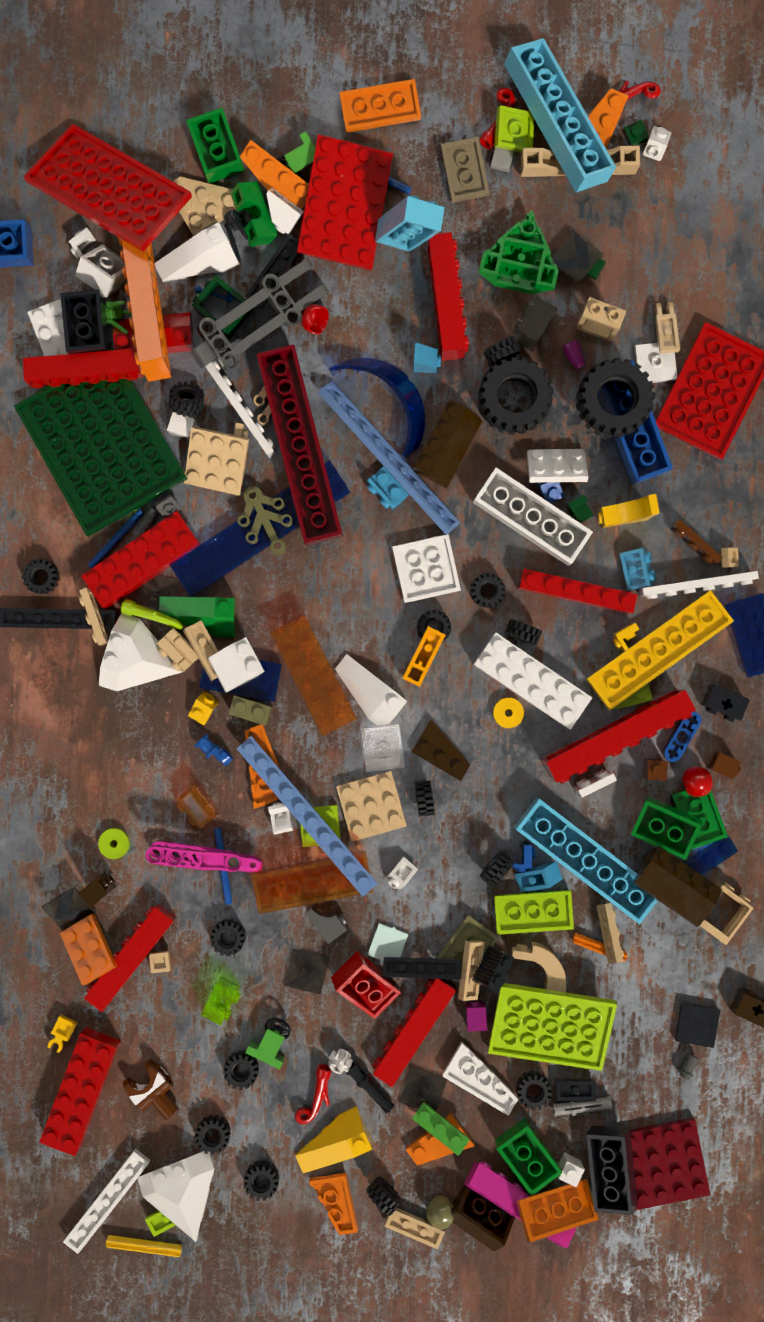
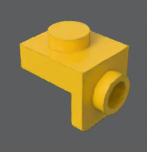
[188,691,220,725]

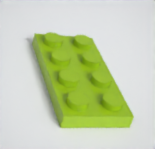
[494,890,574,935]

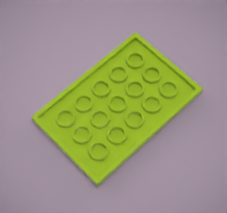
[488,983,617,1071]

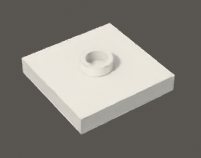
[634,343,677,383]

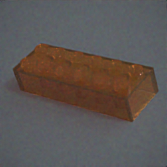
[270,615,357,736]
[251,851,374,914]

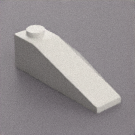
[155,222,239,282]
[335,654,407,731]

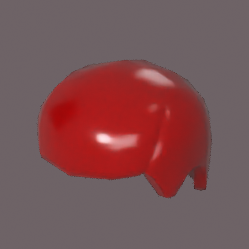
[301,304,329,335]
[682,766,713,797]

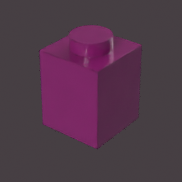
[465,1000,487,1032]

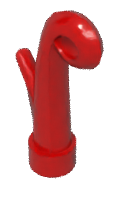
[599,80,661,102]
[479,87,515,149]
[295,1064,332,1125]

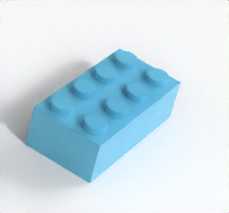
[375,195,445,252]

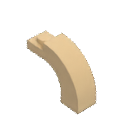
[510,941,566,992]

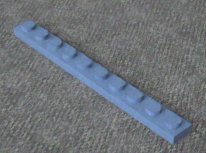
[318,381,460,535]
[237,736,378,896]

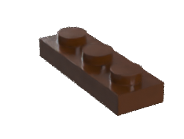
[671,519,723,565]

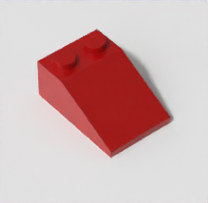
[330,951,401,1019]

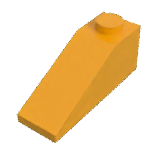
[402,626,445,687]

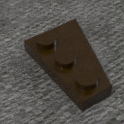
[411,719,470,781]

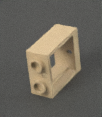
[575,297,626,342]
[700,881,754,945]

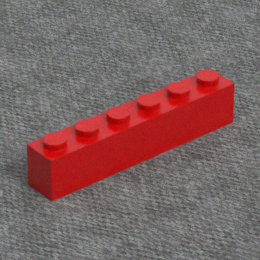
[23,348,143,388]
[518,569,638,614]
[84,904,177,1012]
[372,979,456,1087]

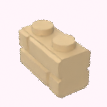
[157,628,199,672]

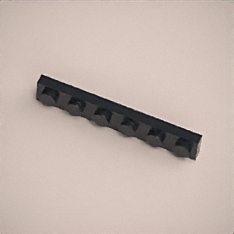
[0,608,117,629]

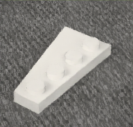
[442,1041,518,1116]

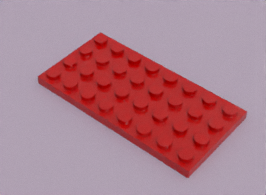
[23,124,192,252]

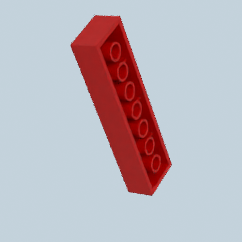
[541,689,696,784]

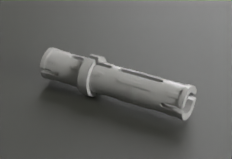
[553,1096,612,1117]

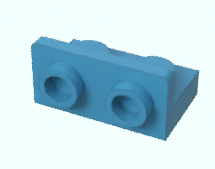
[366,466,409,511]
[620,548,656,591]

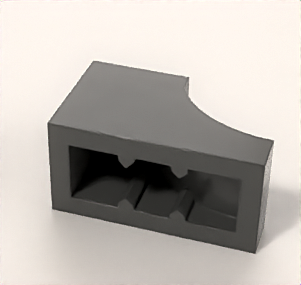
[305,905,348,944]

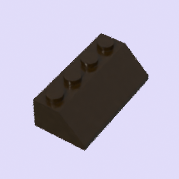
[413,399,482,489]
[633,846,722,927]

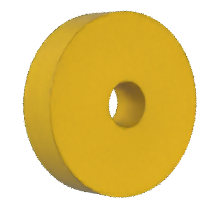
[493,697,524,728]

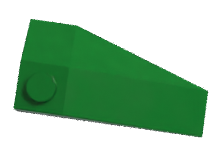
[159,596,236,637]

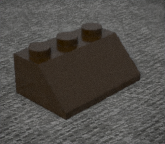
[451,1185,515,1251]

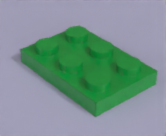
[671,790,728,850]

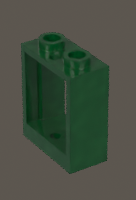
[192,275,253,339]

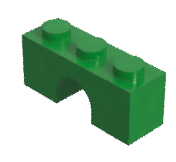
[230,181,277,247]

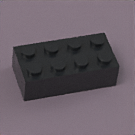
[586,1125,638,1215]

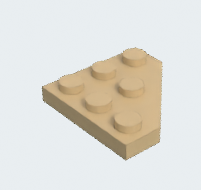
[173,177,238,236]

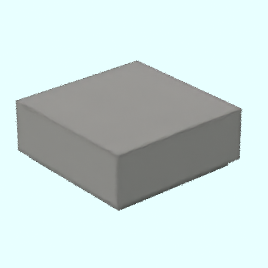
[490,148,514,173]

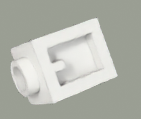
[385,857,418,890]

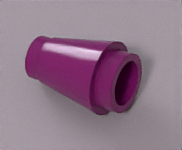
[562,339,586,369]

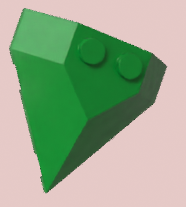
[479,210,559,294]

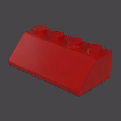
[113,312,195,354]

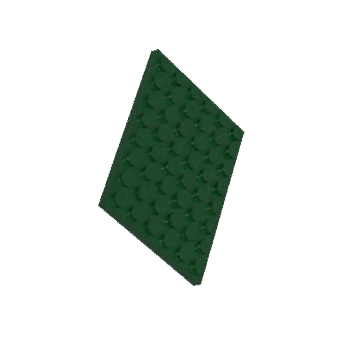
[14,348,188,537]

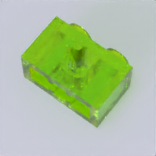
[200,976,241,1026]

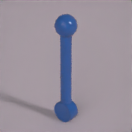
[194,286,233,303]

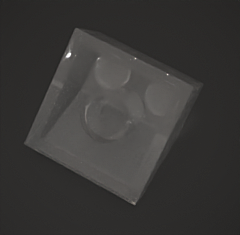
[361,723,405,772]

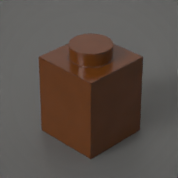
[707,751,741,779]
[642,758,668,781]

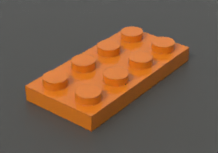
[339,79,421,133]
[516,1179,599,1243]

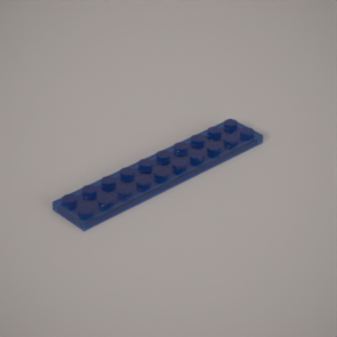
[170,460,351,597]

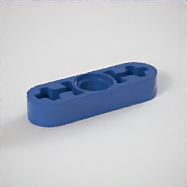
[662,712,701,762]

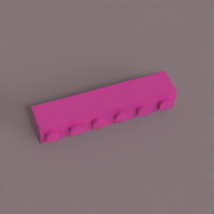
[464,1161,577,1249]

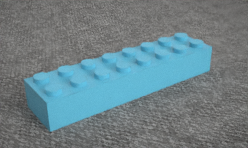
[504,38,616,193]
[514,797,658,925]

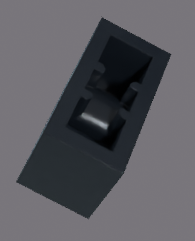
[701,684,750,722]

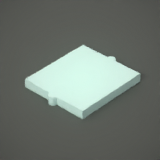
[367,923,408,962]

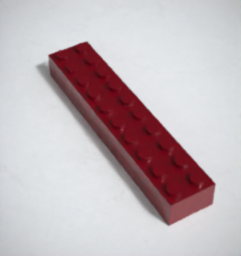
[256,344,343,546]

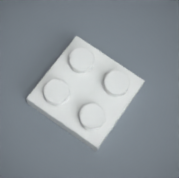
[573,769,617,797]

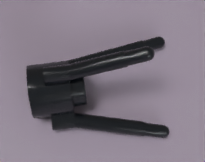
[223,210,249,262]

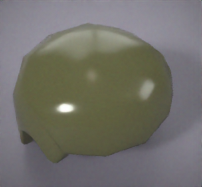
[426,1195,454,1230]

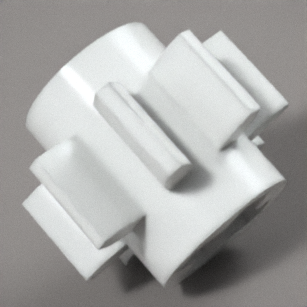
[328,1049,353,1074]

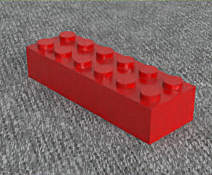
[427,232,469,361]
[81,511,202,609]
[39,1027,121,1156]

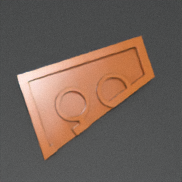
[588,89,629,149]
[406,1113,475,1166]
[309,1173,359,1235]

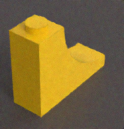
[597,494,659,528]

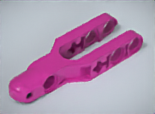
[145,841,263,873]

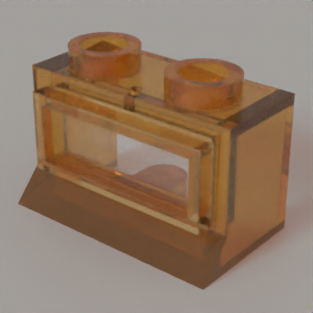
[176,784,220,829]

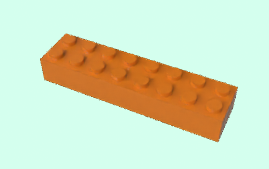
[118,237,172,382]

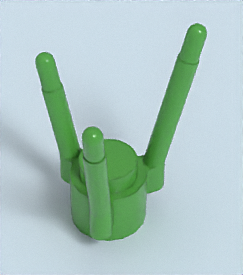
[105,301,132,334]

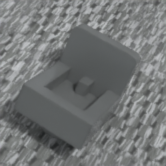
[155,492,181,518]

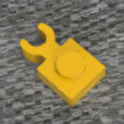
[48,1014,78,1053]

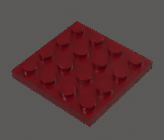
[630,1117,711,1210]

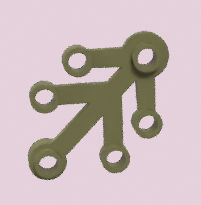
[238,487,293,555]

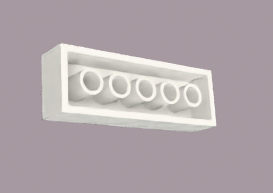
[473,468,593,566]
[473,633,592,730]

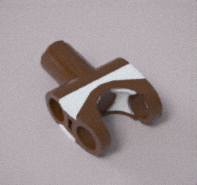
[123,1059,179,1120]

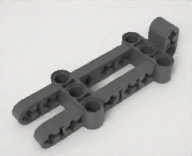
[190,258,329,370]

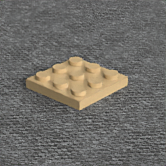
[184,426,250,496]
[336,771,407,842]

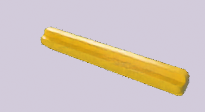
[106,1235,182,1257]

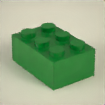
[186,107,244,184]
[631,796,702,860]
[494,1118,563,1196]

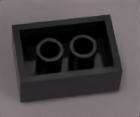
[60,289,110,354]

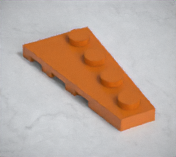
[245,724,281,809]

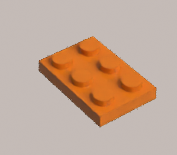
[60,914,117,985]

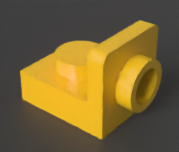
[612,623,639,651]

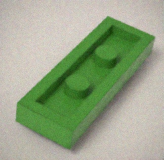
[412,1102,470,1156]

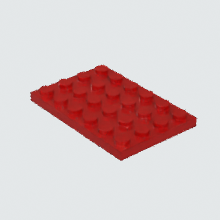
[297,134,393,271]
[655,322,764,460]

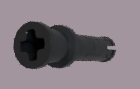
[345,1060,394,1114]

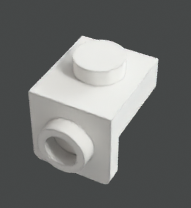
[643,126,672,161]
[69,228,96,259]
[268,802,293,835]

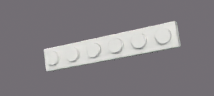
[205,360,275,458]
[639,571,759,600]
[63,1148,150,1254]

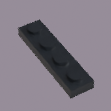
[245,234,300,309]
[383,957,461,980]

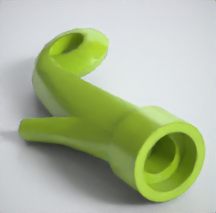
[121,599,183,630]

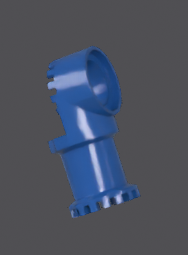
[194,734,233,766]

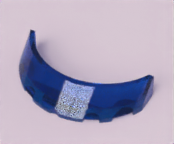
[330,358,425,460]

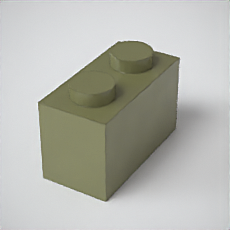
[229,695,273,726]

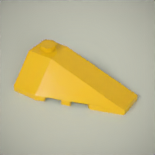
[295,1106,373,1173]

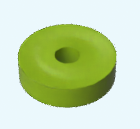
[98,828,130,859]

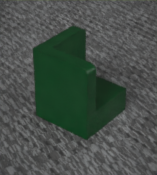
[565,494,593,523]

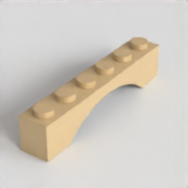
[521,146,640,177]

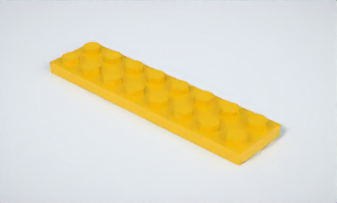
[586,590,734,710]

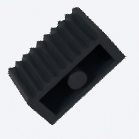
[472,946,514,993]

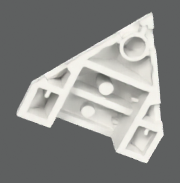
[99,613,183,691]
[137,1151,215,1242]

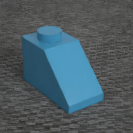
[413,343,441,373]
[514,861,563,892]

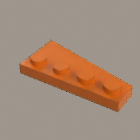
[240,140,309,210]

